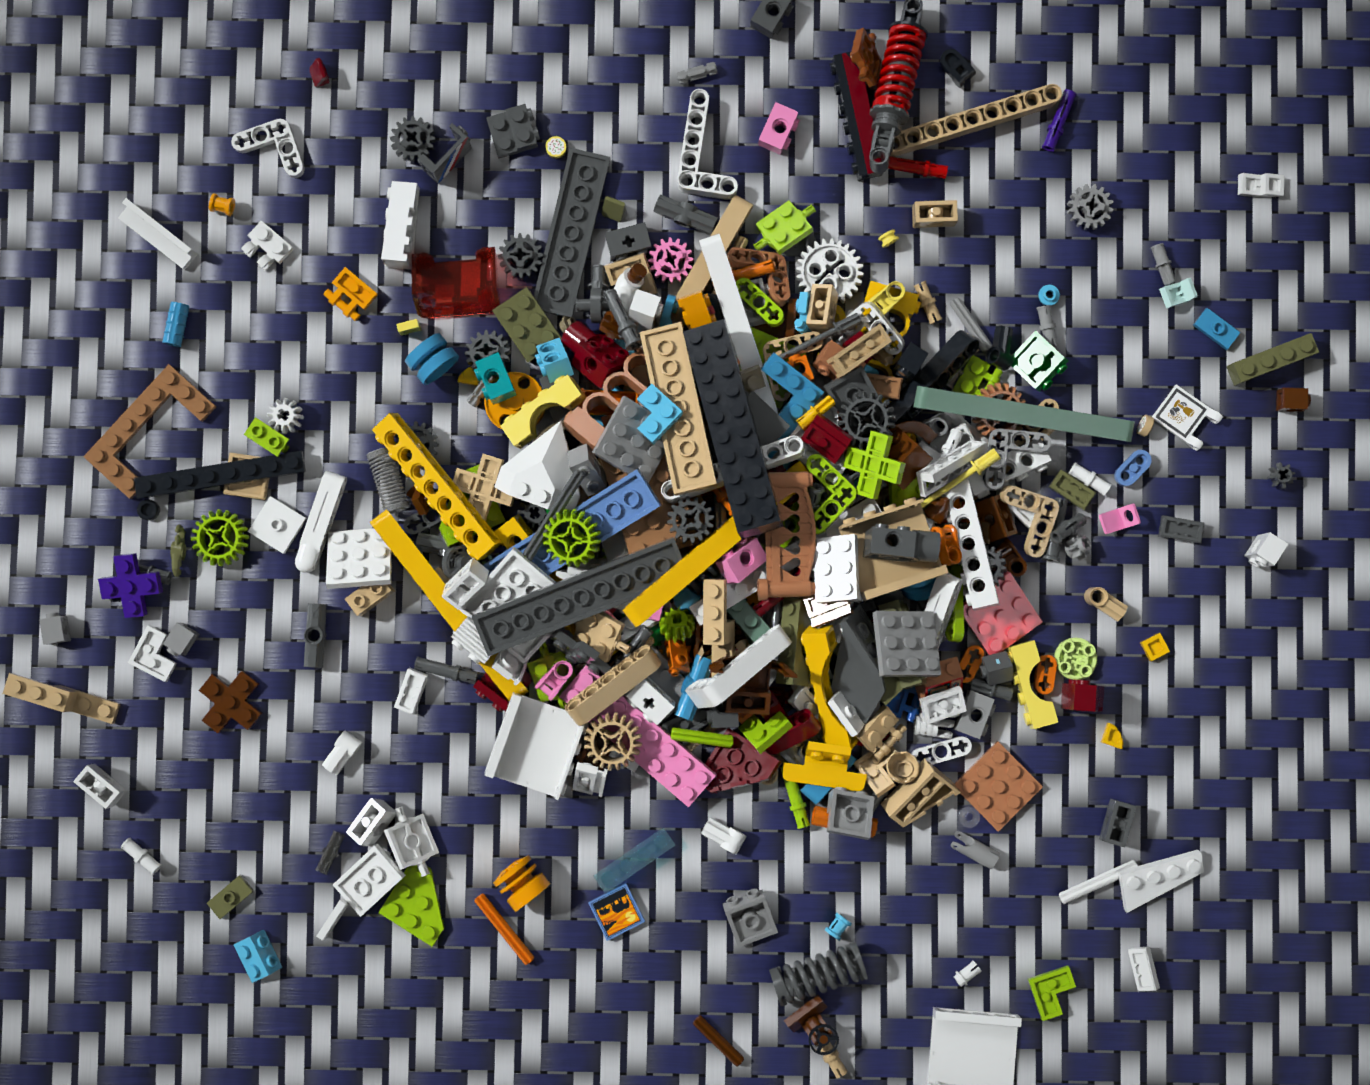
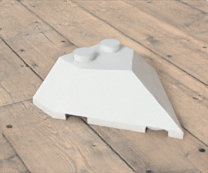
[495,421,581,513]

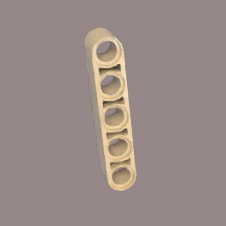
[565,645,661,726]

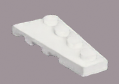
[1118,850,1204,913]

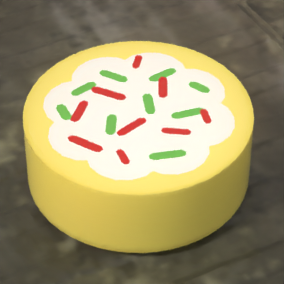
[545,136,567,159]

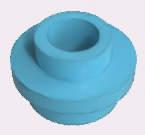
[1038,285,1060,306]

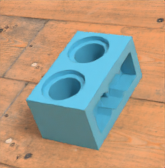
[535,338,574,383]

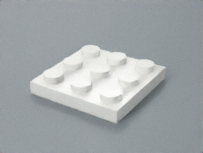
[326,528,392,589]

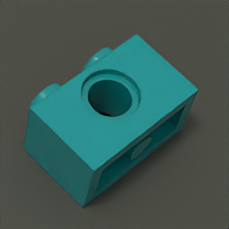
[474,352,516,405]

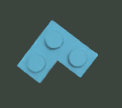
[637,384,684,445]

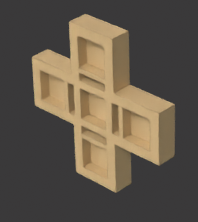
[453,454,515,521]

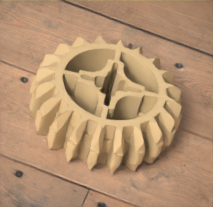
[584,712,642,771]

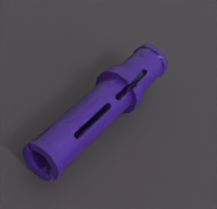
[1042,89,1077,152]

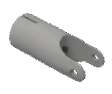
[951,831,1000,869]

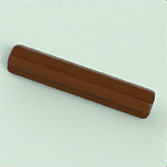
[693,1015,744,1067]

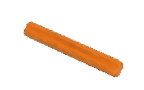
[474,893,534,965]

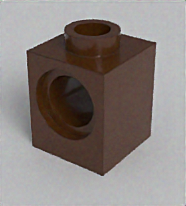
[1276,387,1311,412]

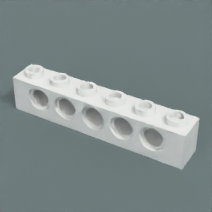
[942,478,1000,610]

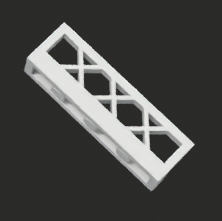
[118,198,197,270]
[916,440,988,497]

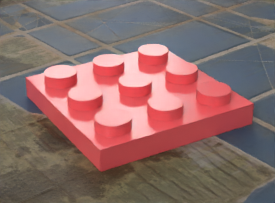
[963,571,1043,655]

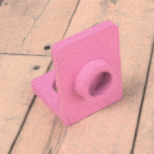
[1099,503,1141,534]

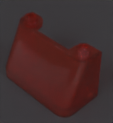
[412,247,500,319]

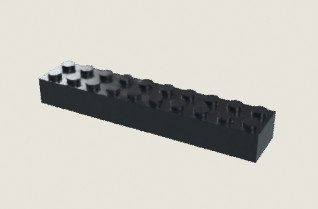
[683,319,784,539]

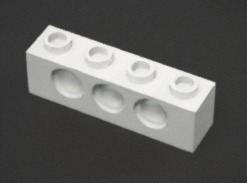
[968,438,1051,499]

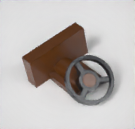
[784,995,839,1055]

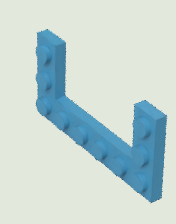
[761,352,824,459]

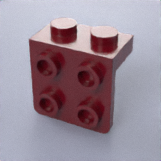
[473,671,532,713]

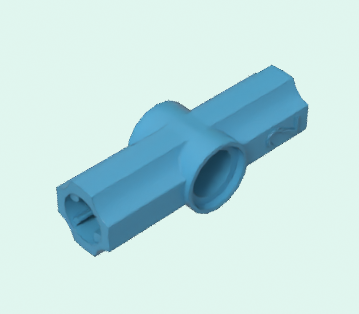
[674,654,712,721]

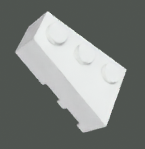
[628,289,664,333]

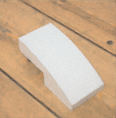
[1238,173,1284,197]

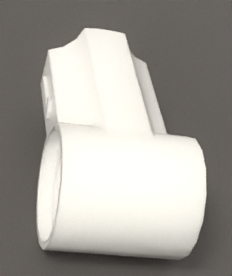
[322,730,363,775]
[701,817,747,855]

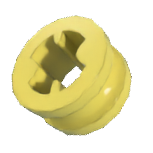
[878,229,899,248]

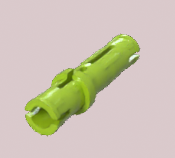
[780,766,810,829]

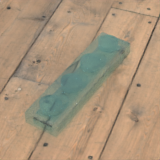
[593,827,676,894]

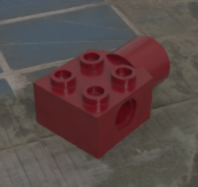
[561,321,630,389]

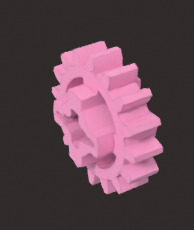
[648,237,693,284]

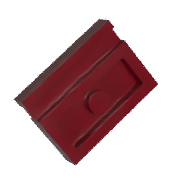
[801,413,854,464]

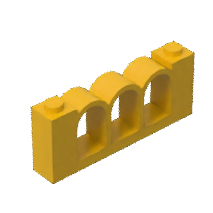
[855,281,921,407]

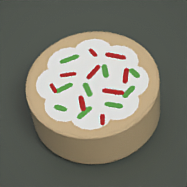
[1137,415,1154,437]

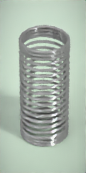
[366,447,410,514]

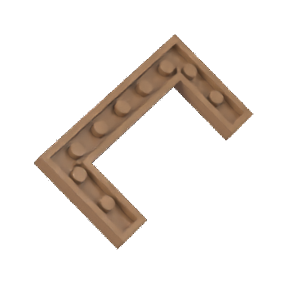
[83,364,217,499]

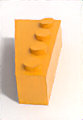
[677,290,717,330]

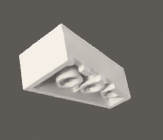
[381,181,420,270]

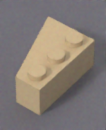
[881,758,961,827]

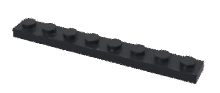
[134,451,306,499]

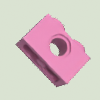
[758,102,800,155]
[715,537,766,584]

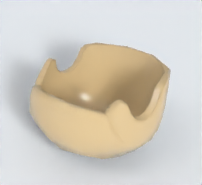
[886,751,919,784]

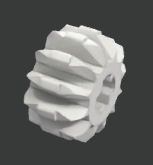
[267,398,304,434]

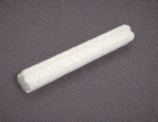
[1059,860,1138,904]

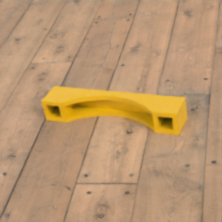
[801,625,858,751]

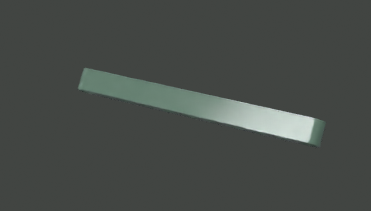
[913,386,1135,442]

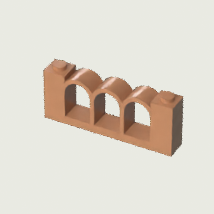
[563,346,647,460]

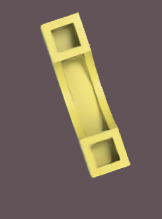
[501,374,587,449]
[1007,640,1058,729]

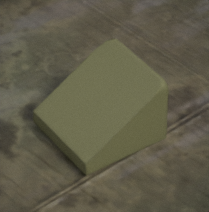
[602,196,626,222]

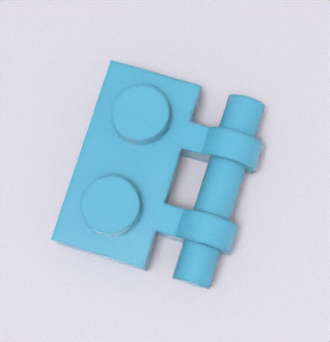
[794,292,814,338]

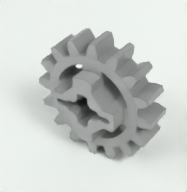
[1067,184,1114,230]

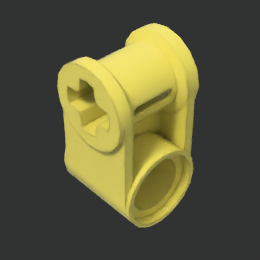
[868,281,905,318]

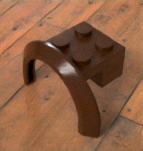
[880,421,937,491]
[709,656,798,715]

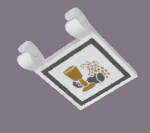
[1152,385,1223,451]

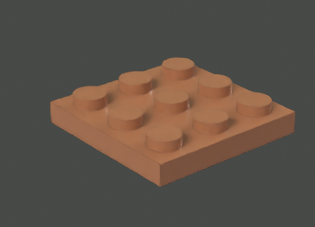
[954,741,1043,831]

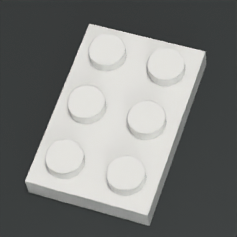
[814,534,860,604]
[333,843,406,917]

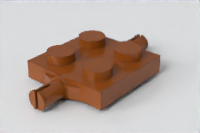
[850,28,882,87]

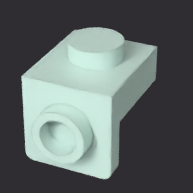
[1159,278,1198,309]

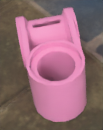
[534,660,573,701]

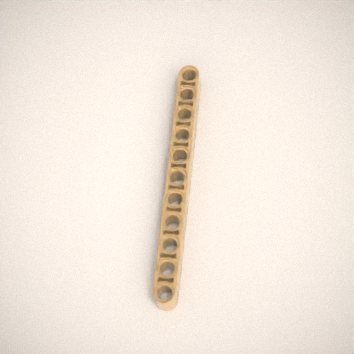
[623,195,753,392]

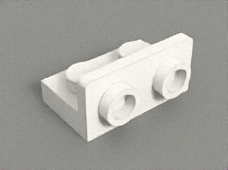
[919,685,967,725]

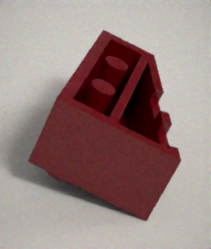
[1061,679,1104,712]

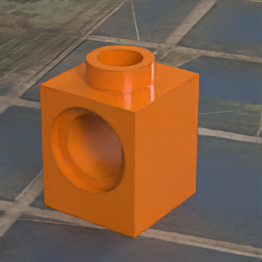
[787,354,814,382]

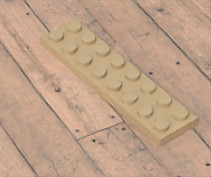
[640,322,718,496]

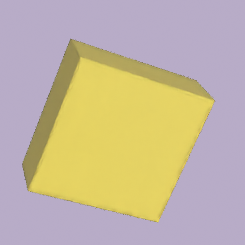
[396,319,422,336]

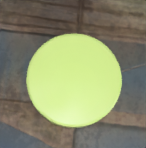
[1054,638,1097,680]

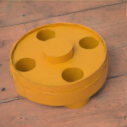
[484,372,545,431]

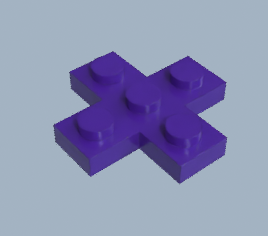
[98,553,163,618]

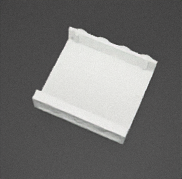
[484,692,589,800]
[927,1007,1022,1085]

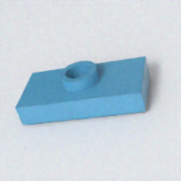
[1193,308,1240,350]

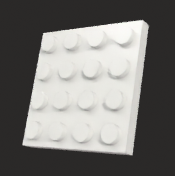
[459,547,556,664]

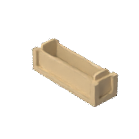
[826,324,892,378]

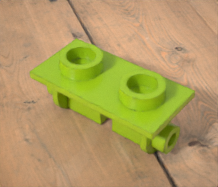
[244,417,290,457]

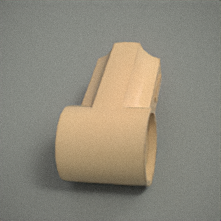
[1084,587,1128,622]

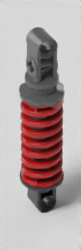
[869,0,928,174]

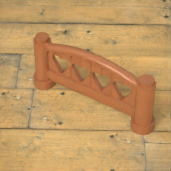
[757,472,816,601]

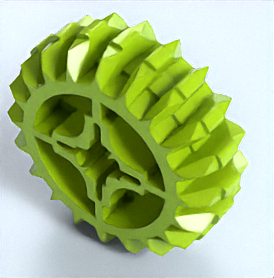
[191,509,249,567]
[543,509,601,567]

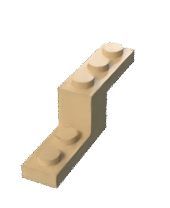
[703,579,735,677]
[2,673,121,724]

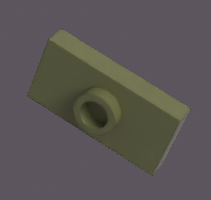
[1049,469,1096,511]
[207,875,254,919]

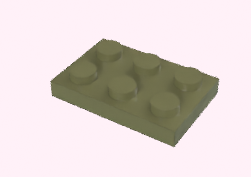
[492,287,562,362]

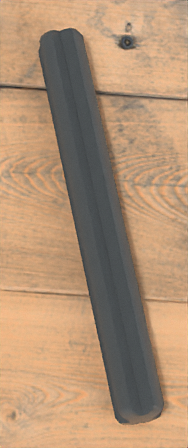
[523,469,585,561]

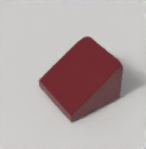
[309,58,330,87]

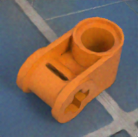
[930,524,962,566]

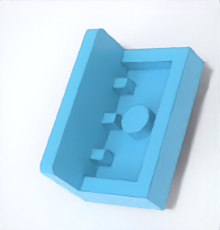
[234,930,282,983]

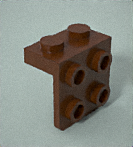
[753,298,800,345]

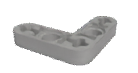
[984,429,1051,491]

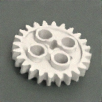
[795,238,864,303]

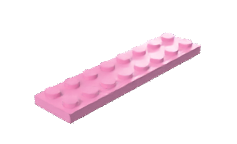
[559,664,717,807]

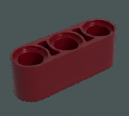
[766,709,821,755]

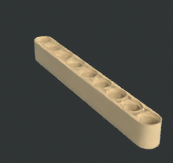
[891,84,1062,157]

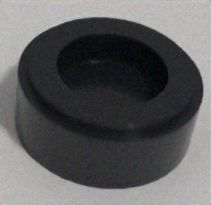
[137,499,160,521]

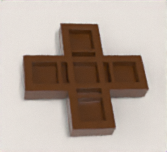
[198,671,263,733]

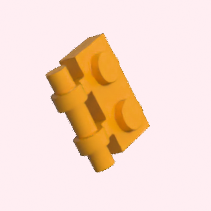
[323,267,378,321]

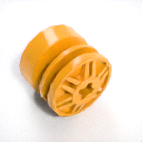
[493,855,551,912]

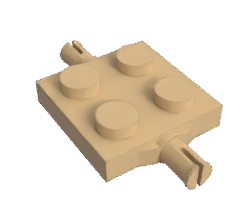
[572,612,631,663]

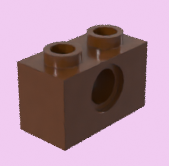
[975,495,1018,542]

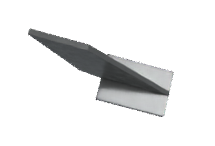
[831,604,886,726]

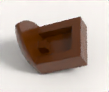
[407,486,430,515]
[924,497,950,524]

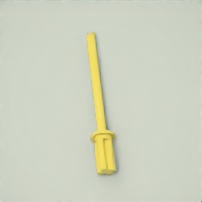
[921,448,1001,509]

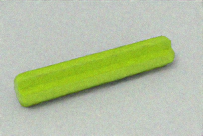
[671,728,734,748]

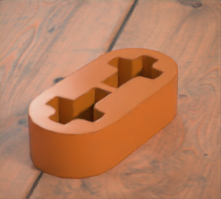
[959,645,984,683]
[1033,655,1057,694]

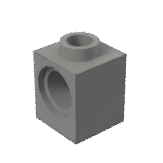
[39,613,71,645]
[163,623,200,657]

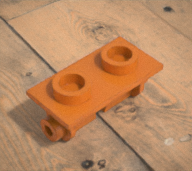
[664,639,690,677]

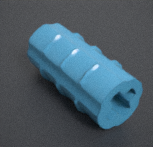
[162,302,189,347]

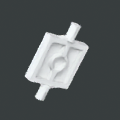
[384,806,439,877]

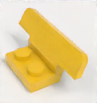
[783,741,867,791]

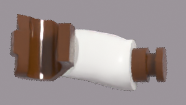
[599,263,647,340]

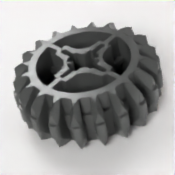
[838,391,896,449]

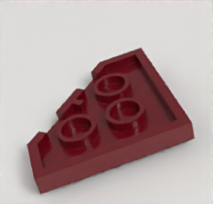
[705,728,781,793]

